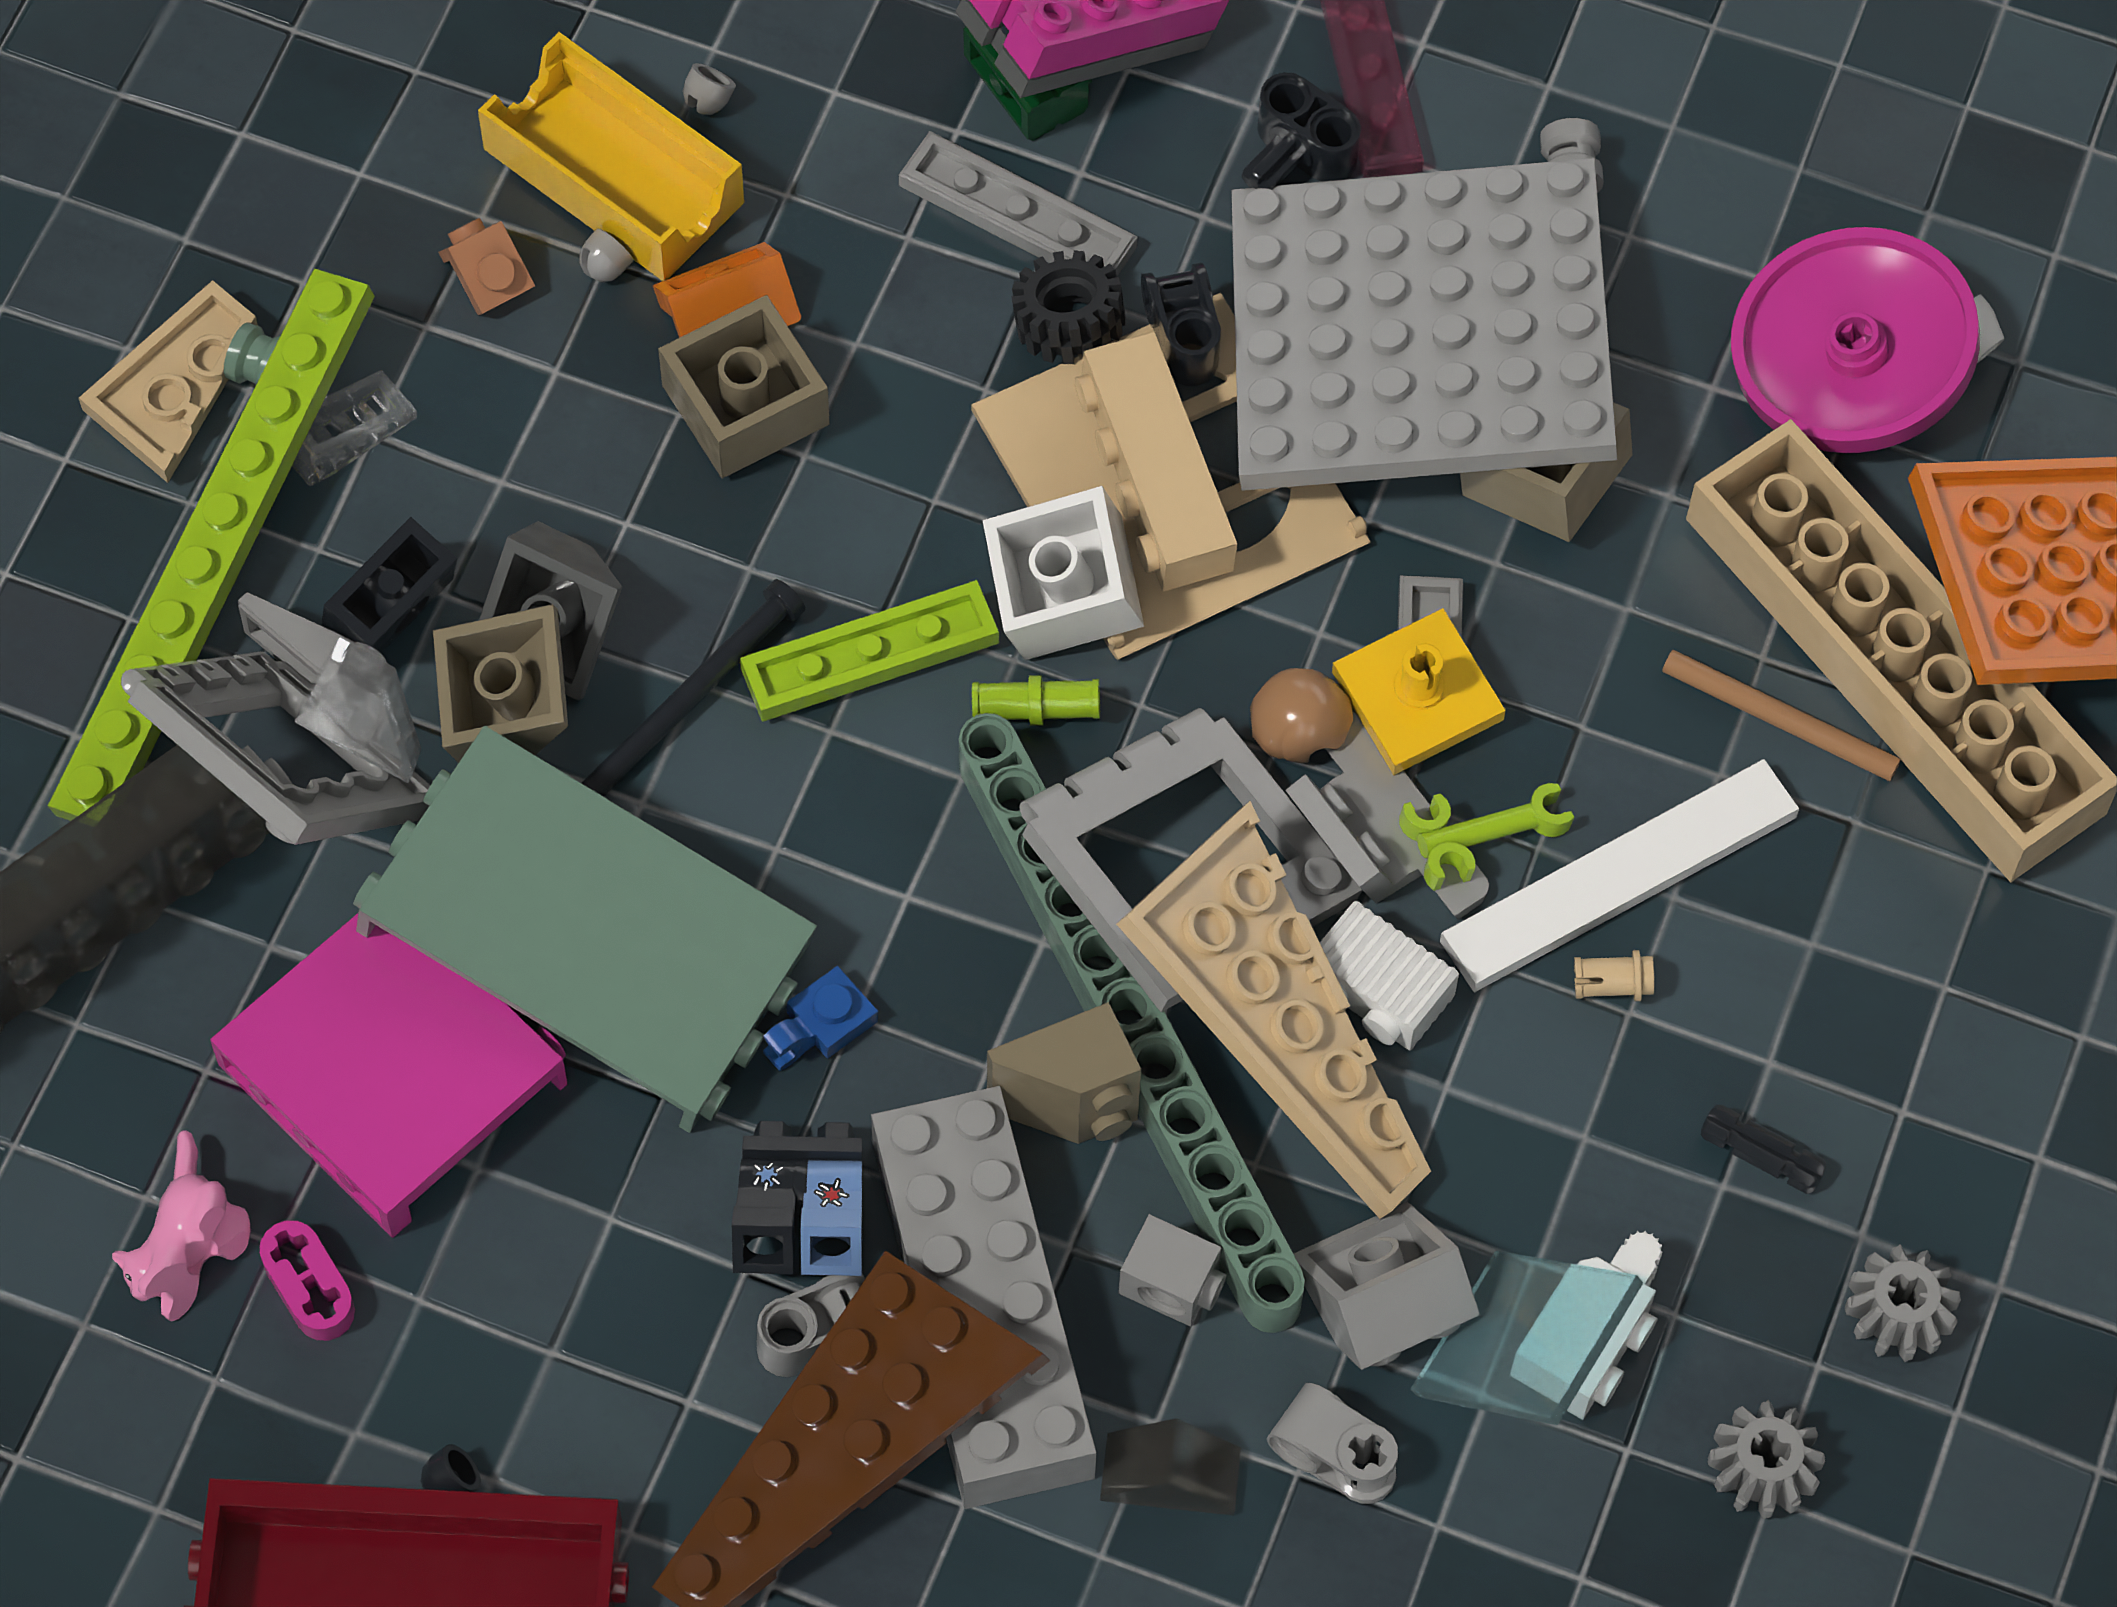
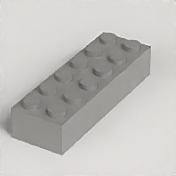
[871,1086,1096,1509]

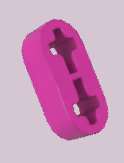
[259,1220,355,1341]

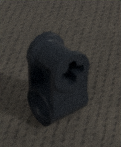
[1141,263,1221,386]

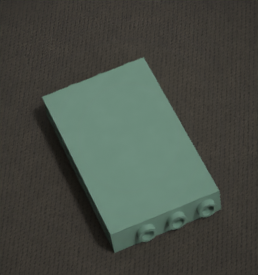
[353,725,817,1133]

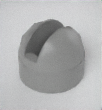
[683,63,736,115]
[579,228,633,282]

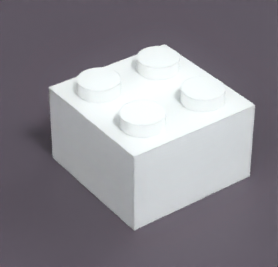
[983,486,1144,660]

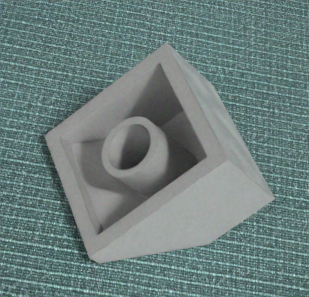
[1294,1202,1480,1370]

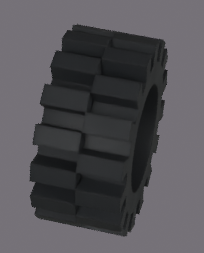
[1011,250,1126,364]

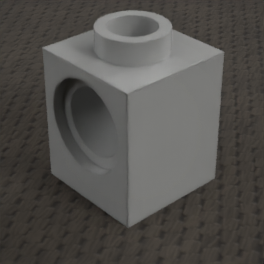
[1119,1214,1226,1327]

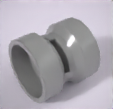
[1540,118,1604,193]

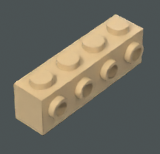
[1075,331,1237,592]

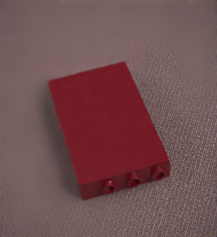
[184,1478,629,1607]

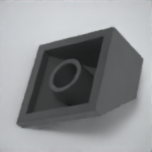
[479,521,622,701]

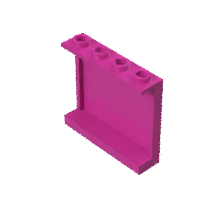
[210,912,567,1238]

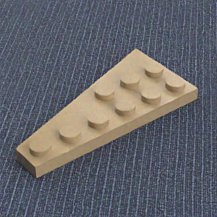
[1116,801,1431,1219]

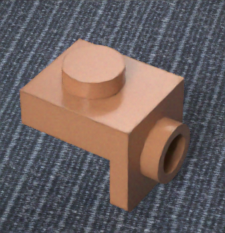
[439,218,535,315]

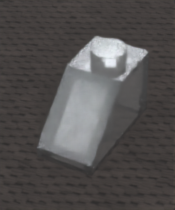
[294,637,421,783]

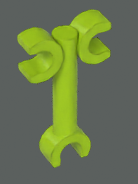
[1399,783,1574,891]

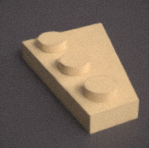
[79,280,258,483]

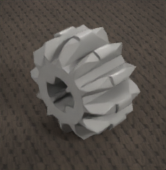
[1845,1244,1961,1362]
[1708,1400,1825,1519]

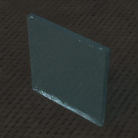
[1411,1251,1643,1426]

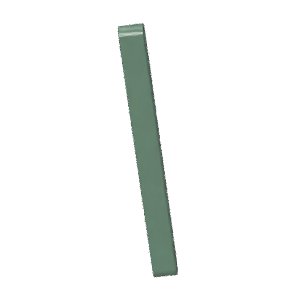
[959,713,1305,1333]

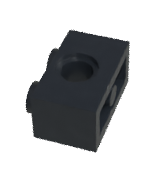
[321,517,458,667]

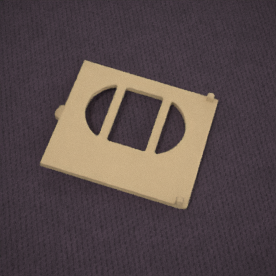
[971,292,1371,660]

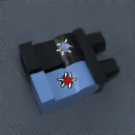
[731,1121,863,1276]

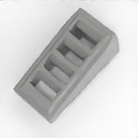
[238,592,367,704]

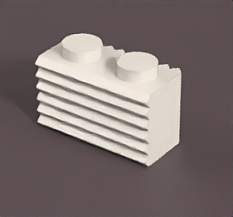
[1320,901,1459,1051]

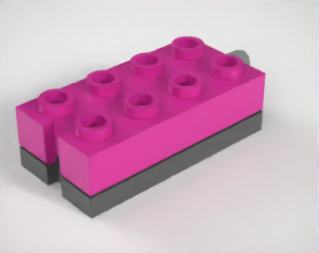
[956,0,1229,98]

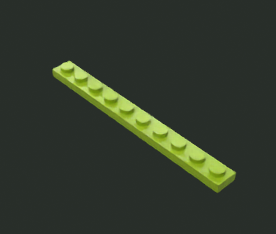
[48,268,375,834]

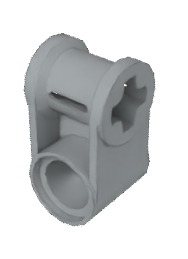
[757,1274,865,1377]
[1266,1383,1398,1504]

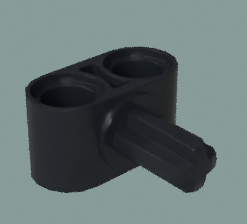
[1242,72,1361,190]

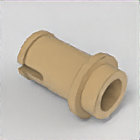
[1574,950,1654,1001]

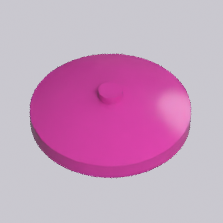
[1731,227,1980,453]

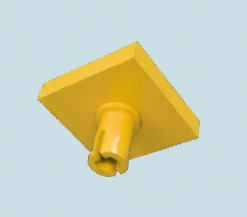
[1332,608,1506,775]

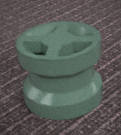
[224,322,281,384]

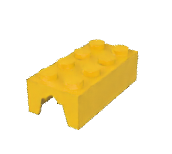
[478,32,744,281]

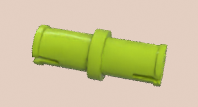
[972,675,1100,726]

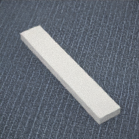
[1440,759,1799,993]

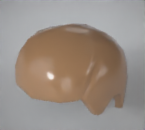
[1250,668,1353,763]

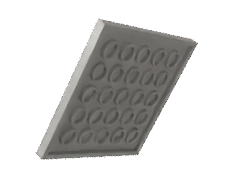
[1231,158,1617,491]

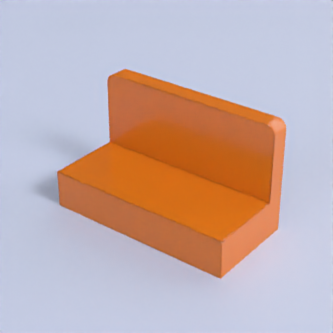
[653,242,801,338]

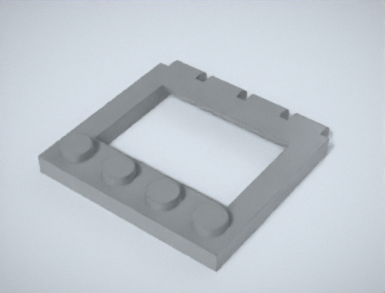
[121,652,430,845]
[1019,708,1362,1012]

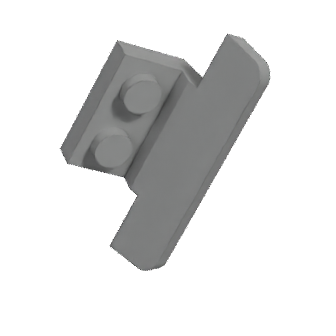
[1286,712,1489,920]

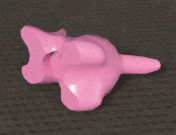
[112,1130,251,1322]

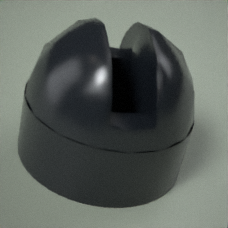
[420,1444,481,1492]

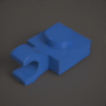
[763,966,878,1071]

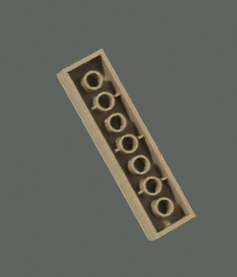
[1686,419,2117,883]

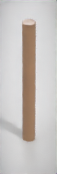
[1662,649,1901,782]

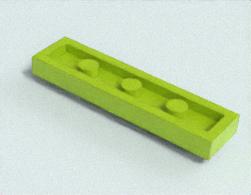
[740,580,999,722]

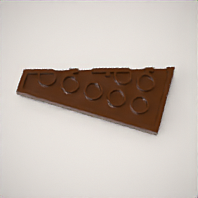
[652,1251,1051,1607]

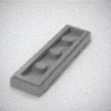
[899,131,1138,276]

